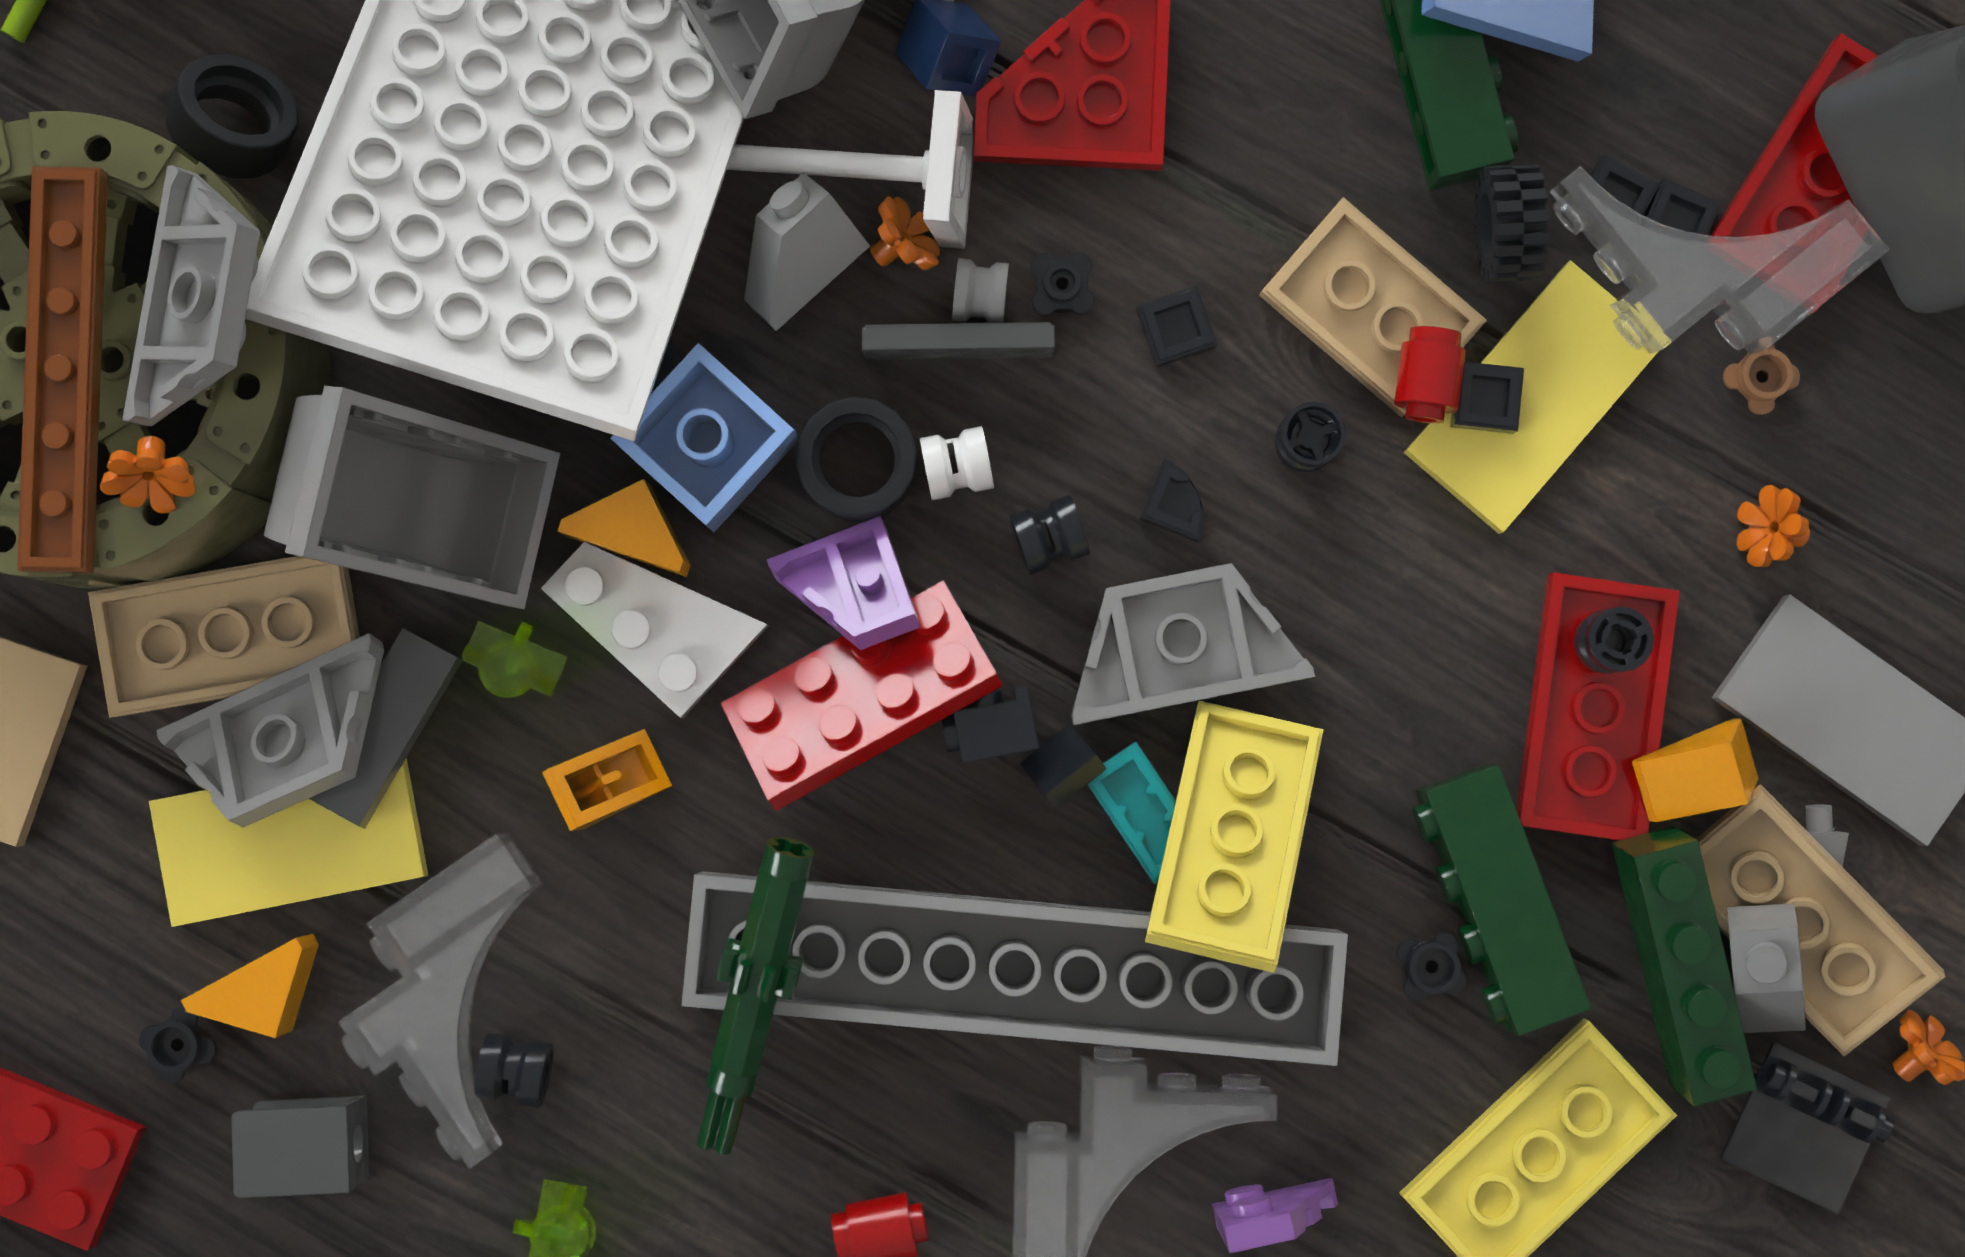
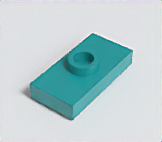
[1087,742,1176,884]

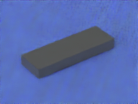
[862,322,1055,360]
[309,628,462,829]

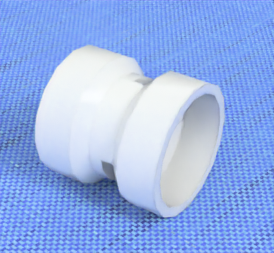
[920,426,994,500]

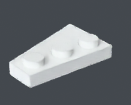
[541,542,769,718]

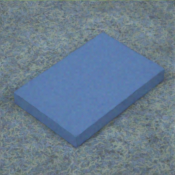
[1421,0,1594,62]

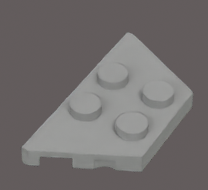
[122,165,260,426]
[1071,563,1315,725]
[156,633,384,828]

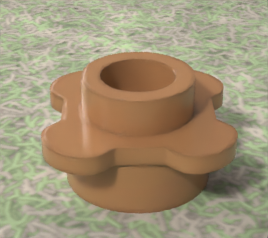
[1723,339,1800,415]

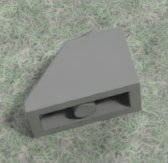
[744,172,870,331]
[1727,903,1806,1033]

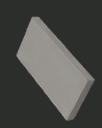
[1712,594,1965,846]

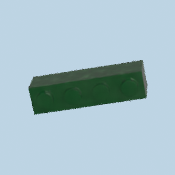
[1379,0,1518,192]
[1413,764,1592,1036]
[1612,826,1757,1107]

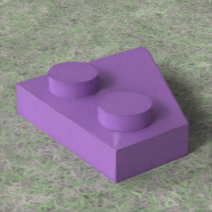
[767,516,921,650]
[1212,1178,1338,1253]

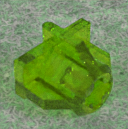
[461,621,568,698]
[513,1179,596,1257]

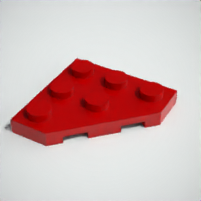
[973,0,1171,171]

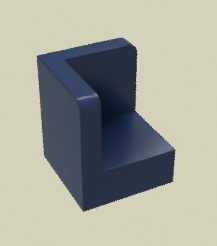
[896,0,1002,97]

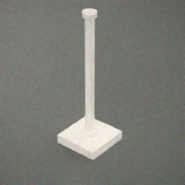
[727,90,975,249]

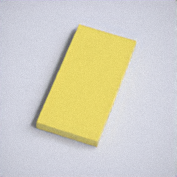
[1403,260,1666,534]
[1145,700,1324,973]
[149,758,429,927]
[1399,1018,1677,1257]

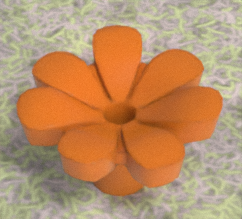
[870,196,940,270]
[100,436,196,513]
[1737,485,1810,567]
[1892,1009,1965,1085]

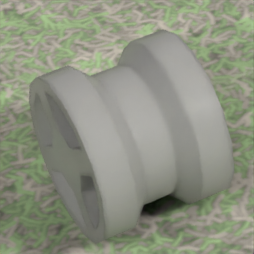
[952,258,1009,323]

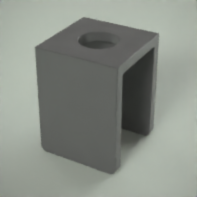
[231,1095,370,1198]

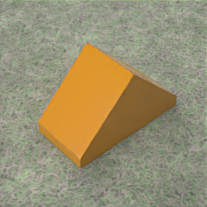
[557,479,691,577]
[1632,718,1758,822]
[542,729,672,831]
[181,934,319,1038]

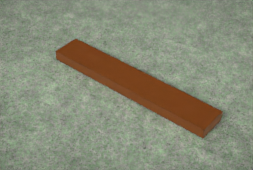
[17,166,108,574]

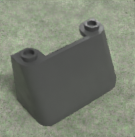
[1815,25,1965,313]

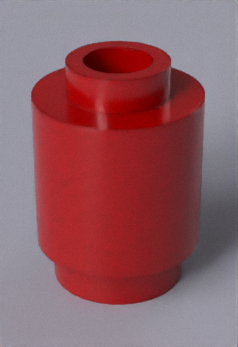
[1394,326,1466,423]
[831,1192,929,1257]

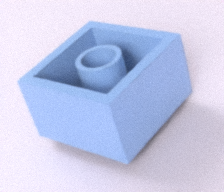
[610,343,799,532]

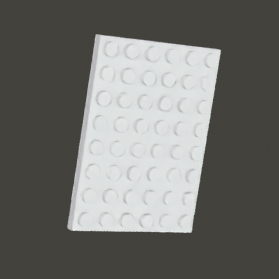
[245,0,744,441]

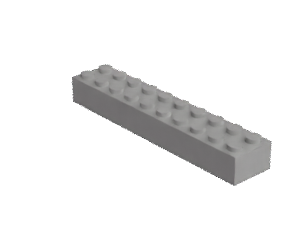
[681,871,1348,1066]

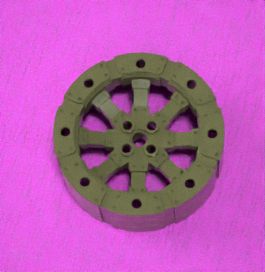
[0,111,331,590]

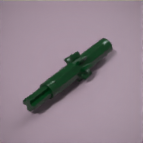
[697,837,814,1155]

